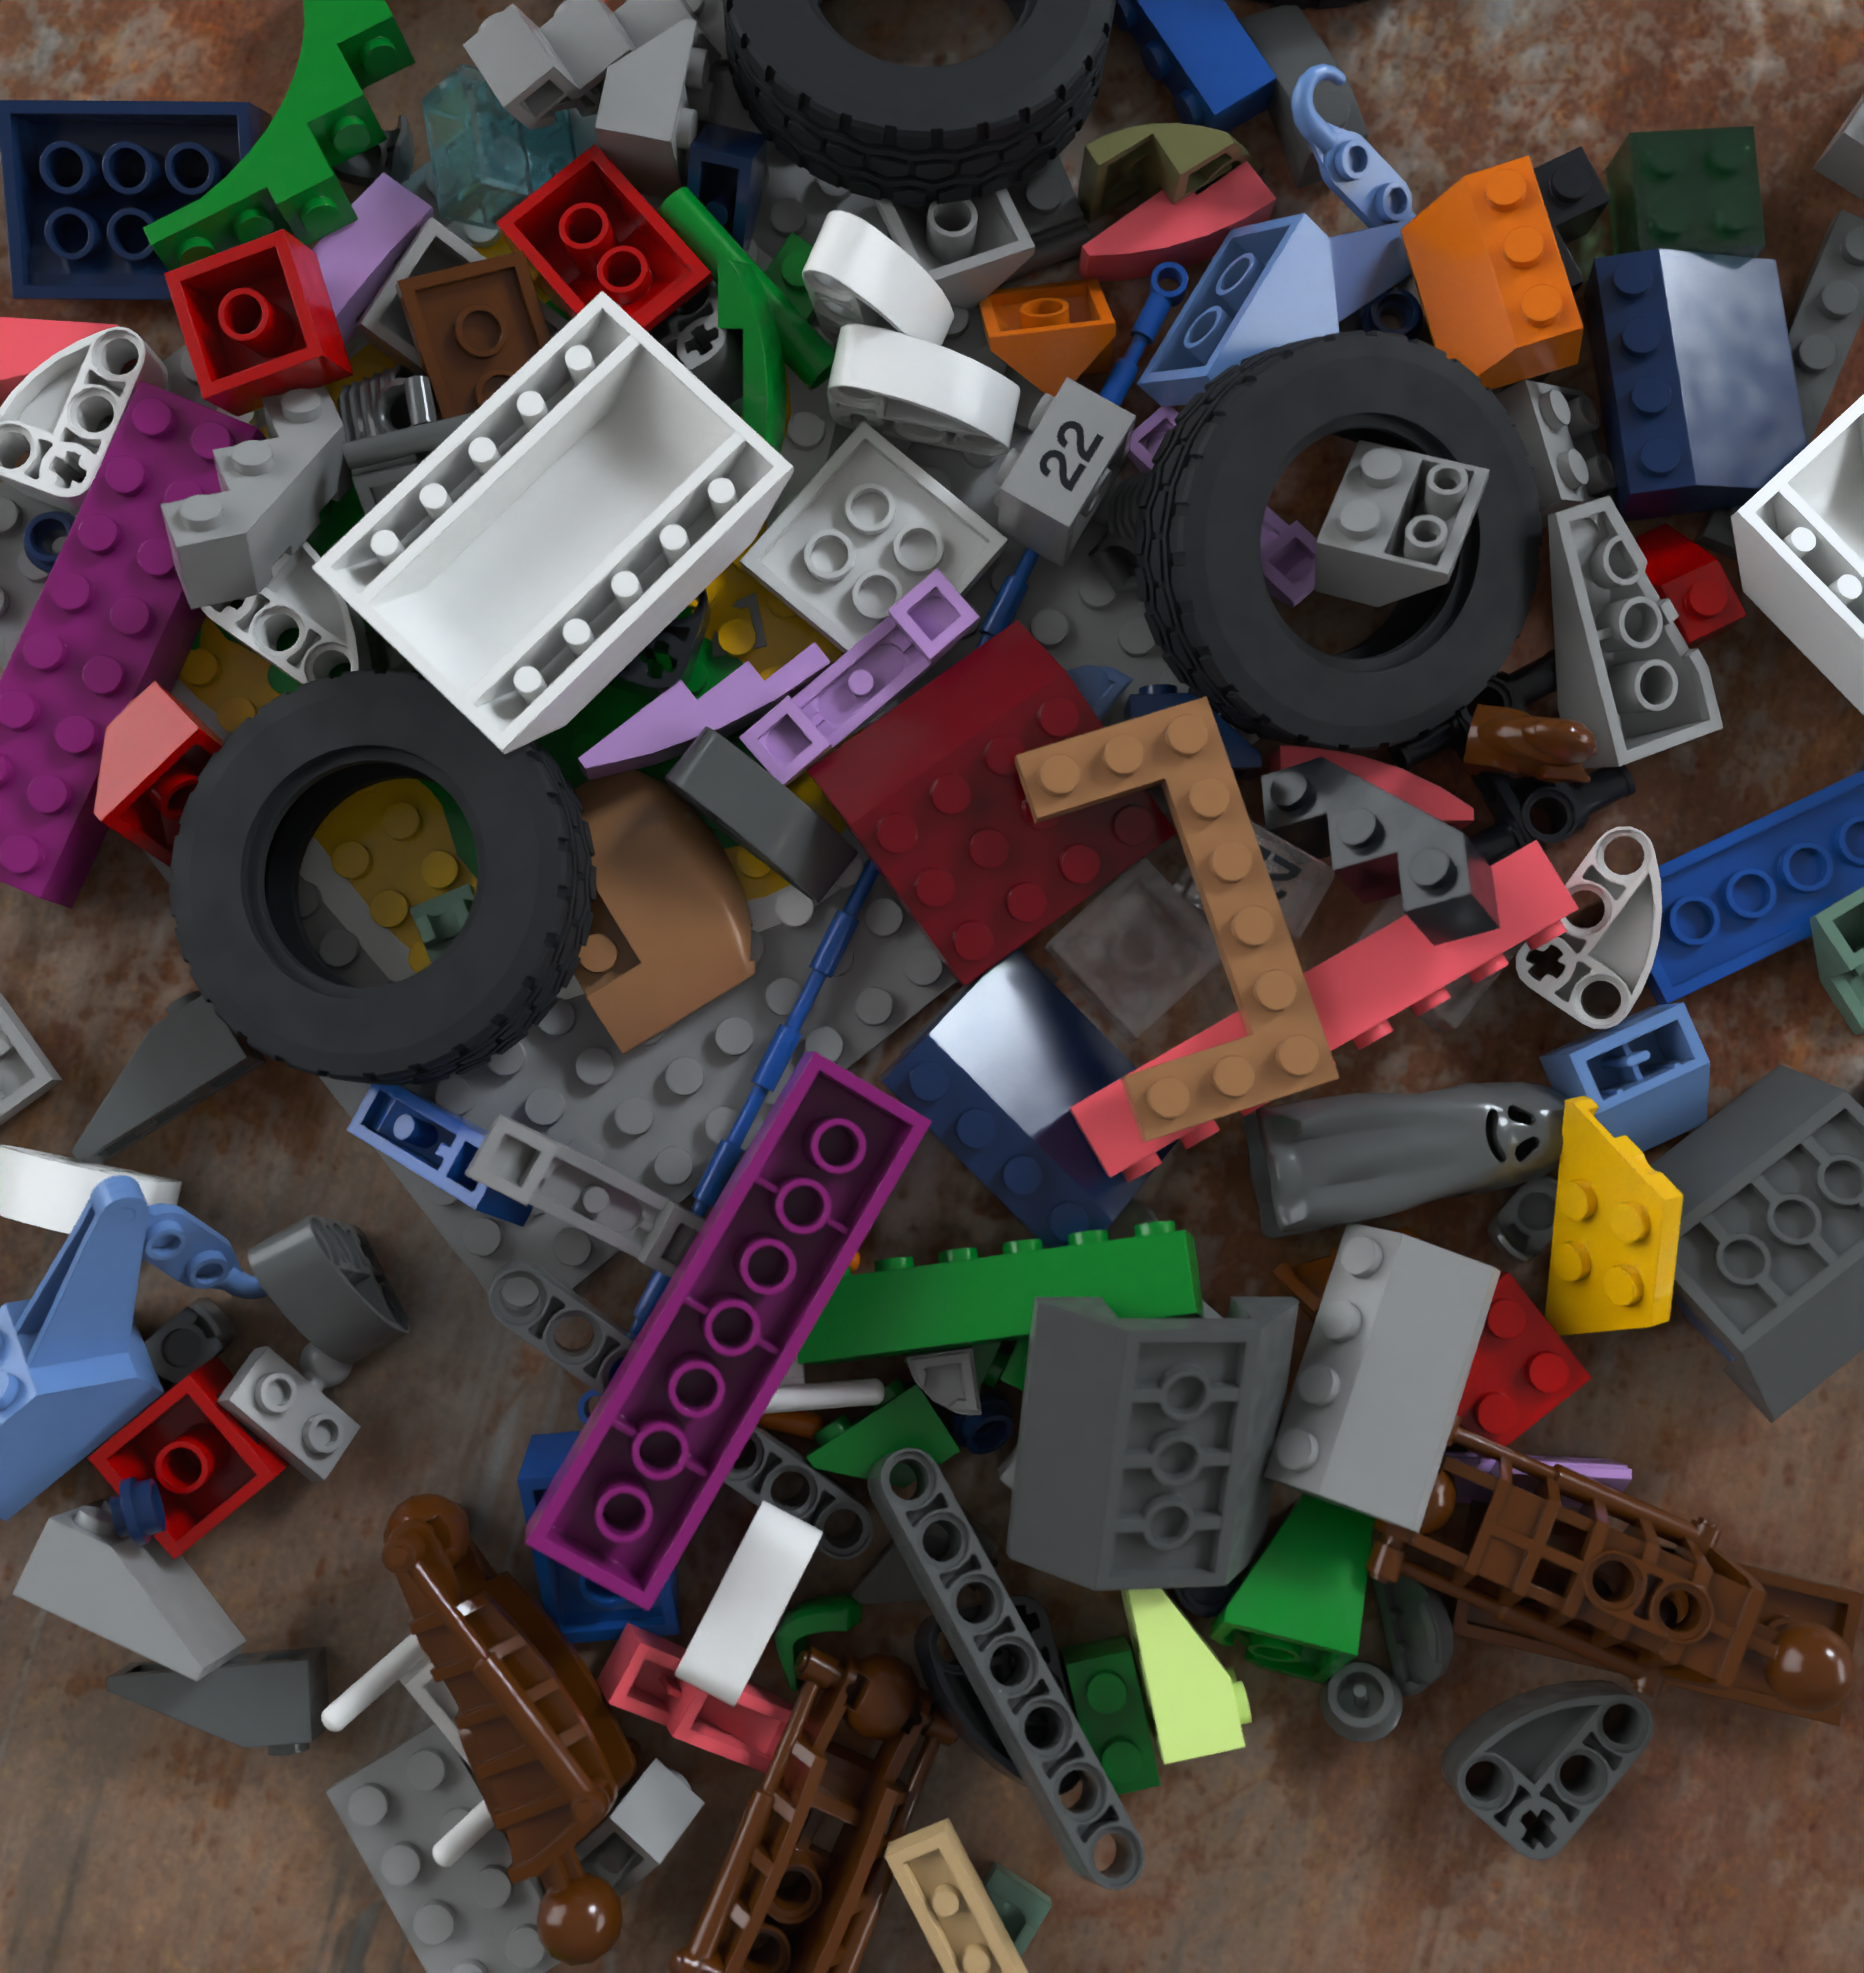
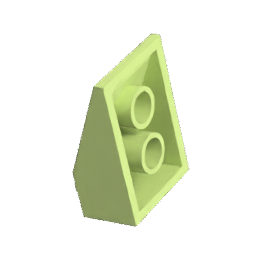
[1121,1588,1252,1765]

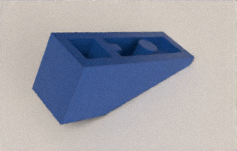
[347,1084,534,1227]

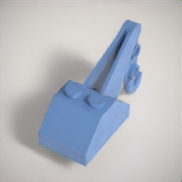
[1137,63,1417,407]
[0,1175,268,1521]

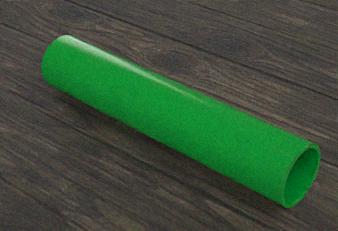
[657,187,835,391]

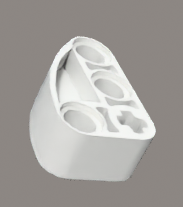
[802,211,954,346]
[827,324,1021,456]
[0,326,168,515]
[201,540,374,685]
[1516,826,1662,1029]
[0,1144,182,1234]
[674,1500,823,1707]

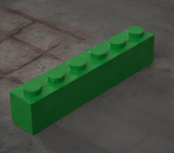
[797,1221,1205,1366]

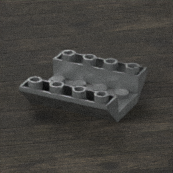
[1650,1064,1864,1423]
[1006,1297,1299,1591]

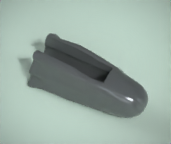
[1240,1082,1569,1239]

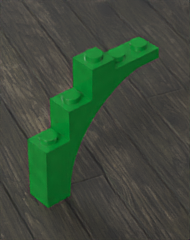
[143,0,416,271]

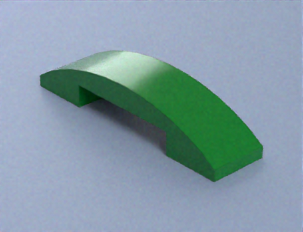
[718,259,787,454]

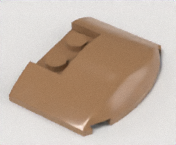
[574,769,756,1055]

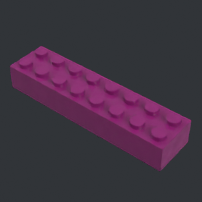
[0,380,267,909]
[525,1051,932,1611]

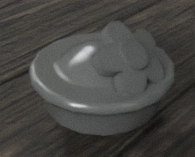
[1320,1660,1402,1743]

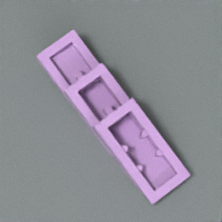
[312,172,434,346]
[577,642,831,780]

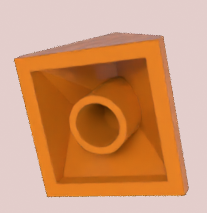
[977,278,1116,397]

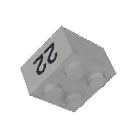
[994,377,1136,568]

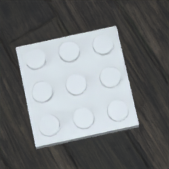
[740,421,1008,654]

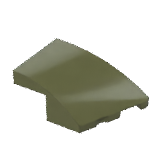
[1077,123,1265,224]

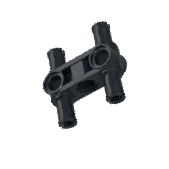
[1388,649,1635,866]

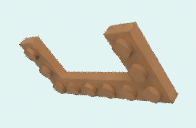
[1014,696,1340,1143]

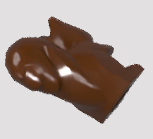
[1463,704,1597,783]

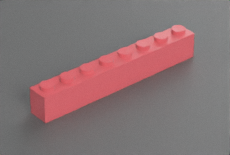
[1069,840,1579,1183]

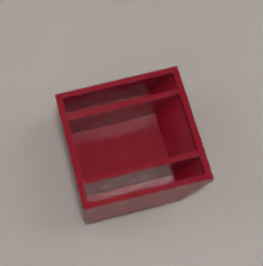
[806,620,1176,986]

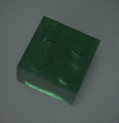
[1606,126,1766,258]

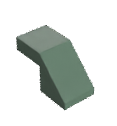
[1809,886,1864,1035]

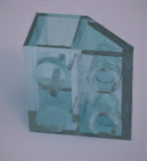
[421,63,577,230]

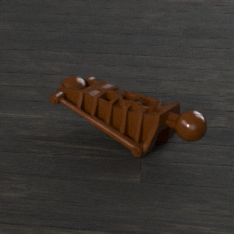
[1365,1413,1856,1713]
[381,1493,641,1966]
[668,1646,960,1973]

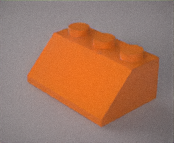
[1401,155,1584,390]

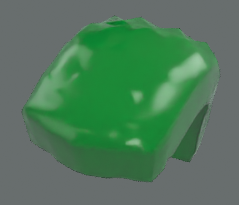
[773,1592,863,1691]

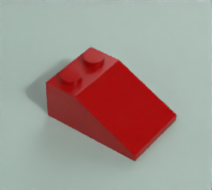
[496,144,714,332]

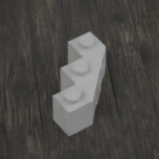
[463,0,722,130]
[160,386,352,609]

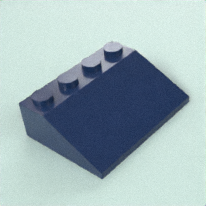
[0,100,272,301]
[1584,248,1807,522]
[877,948,1179,1249]

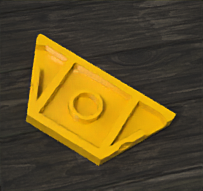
[1545,1095,1683,1336]

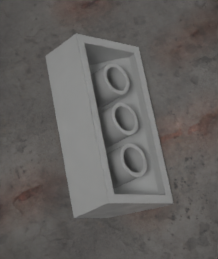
[1264,1223,1501,1533]

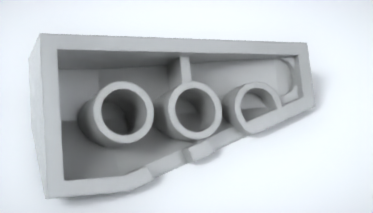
[1548,496,1723,768]

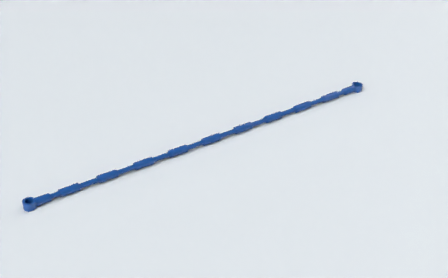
[577,262,1188,1424]

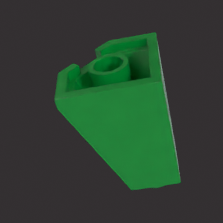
[1209,1494,1374,1684]

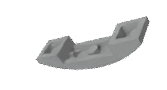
[465,1113,706,1278]

